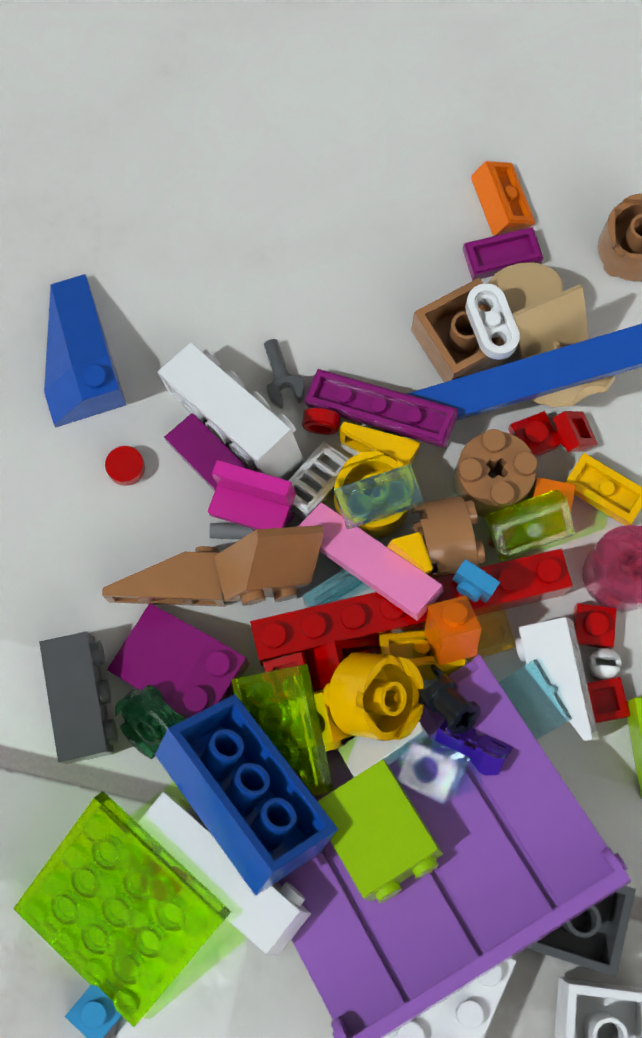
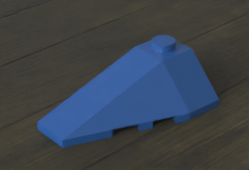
[44,274,127,428]

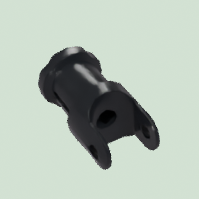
[418,664,481,734]

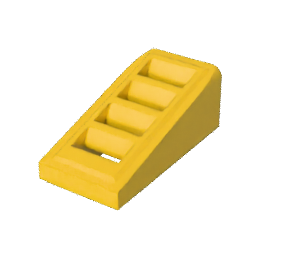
[339,422,421,470]

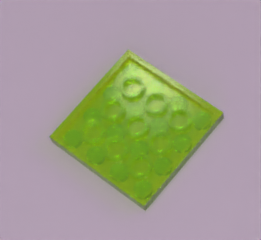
[13,791,232,1027]

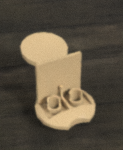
[488,263,615,407]

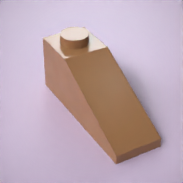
[102,546,225,607]

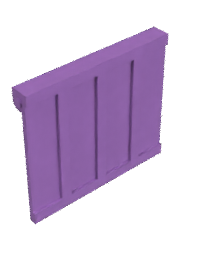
[278,654,631,1038]

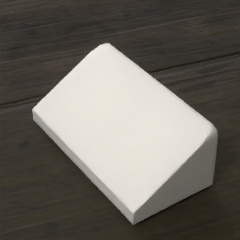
[338,722,429,777]

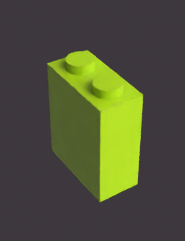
[317,759,444,903]

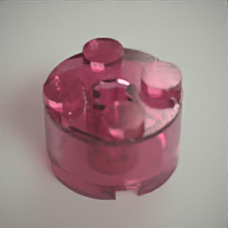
[582,525,642,612]

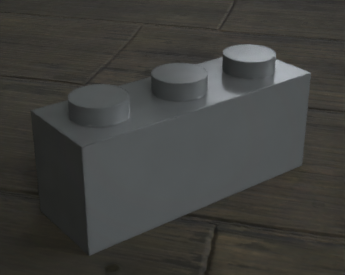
[39,631,118,764]

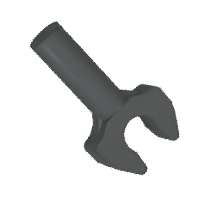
[264,339,305,409]

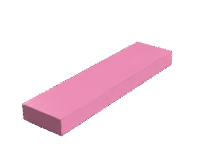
[298,502,444,621]

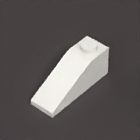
[516,617,599,741]

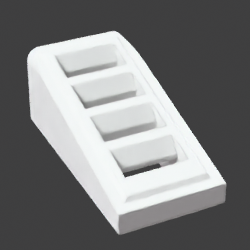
[288,441,349,519]

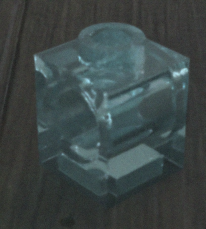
[397,736,470,804]

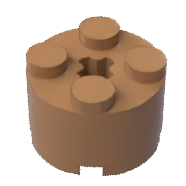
[598,194,642,281]
[454,429,537,517]
[412,495,485,578]

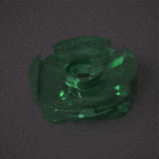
[115,685,186,759]

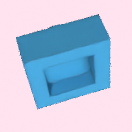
[452,559,500,603]
[64,980,128,1038]

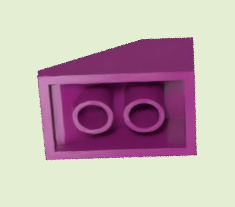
[107,603,249,719]

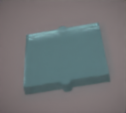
[498,659,572,740]

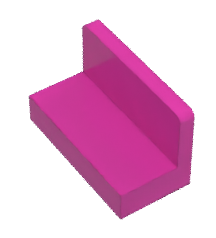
[208,460,296,530]

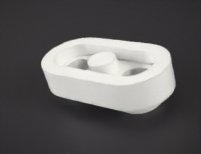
[465,283,520,360]

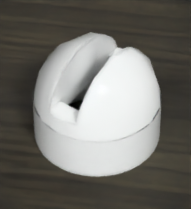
[587,648,621,680]

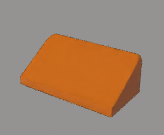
[471,161,535,236]

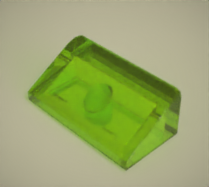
[485,490,576,560]

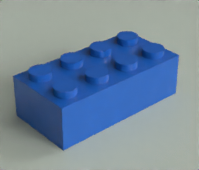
[155,694,339,896]

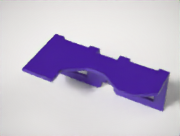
[429,720,514,776]

